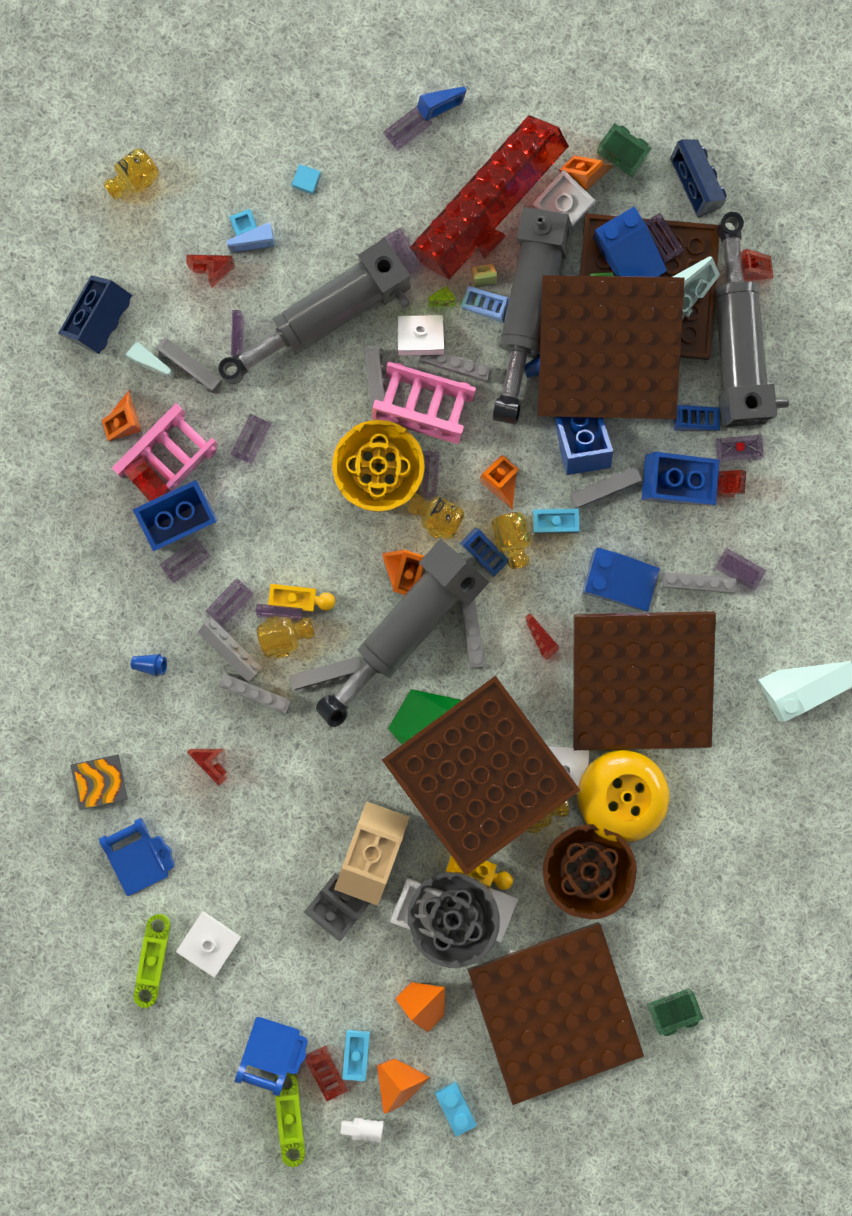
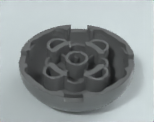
[407,872,500,968]

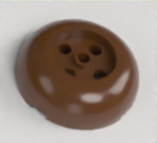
[543,824,637,920]

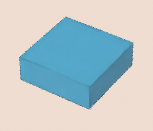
[292,164,321,195]
[229,209,257,236]

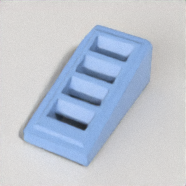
[227,223,275,253]
[460,286,509,323]

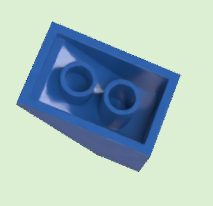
[592,206,667,277]
[554,417,613,475]
[641,452,720,505]
[582,547,660,612]

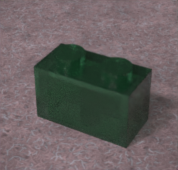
[596,123,652,178]
[646,988,704,1036]

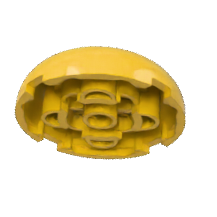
[332,420,424,512]
[577,750,669,843]

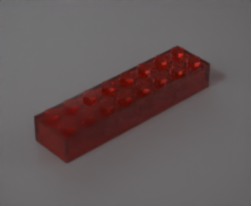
[410,115,569,280]

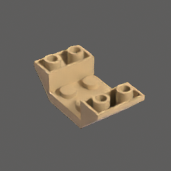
[334,801,410,906]

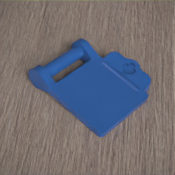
[99,818,175,896]
[234,1017,308,1096]

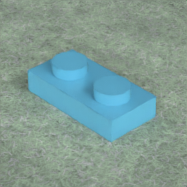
[532,509,580,533]
[342,1030,370,1081]
[435,1081,477,1137]

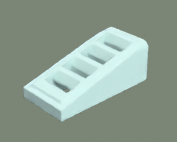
[125,342,175,379]

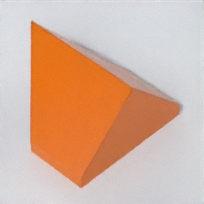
[559,155,614,192]
[101,390,142,441]
[479,455,519,510]
[382,550,425,595]
[395,982,445,1032]
[377,1059,430,1113]

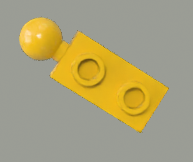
[268,584,336,612]
[445,856,513,890]

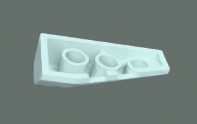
[673,256,720,320]
[758,661,852,722]

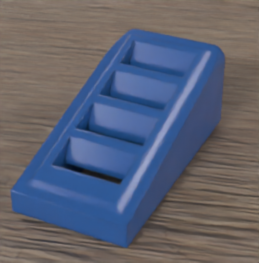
[417,86,467,121]
[674,405,720,431]
[460,527,510,577]

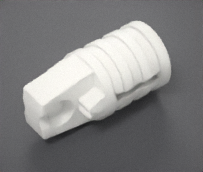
[340,1118,384,1143]

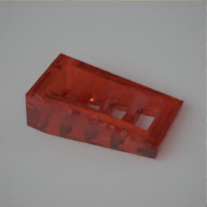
[524,614,559,660]
[306,1045,348,1101]

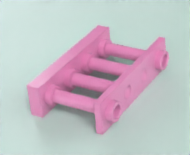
[371,362,476,444]
[112,403,218,502]

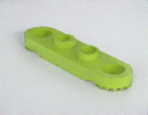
[133,913,171,1008]
[274,1072,305,1168]

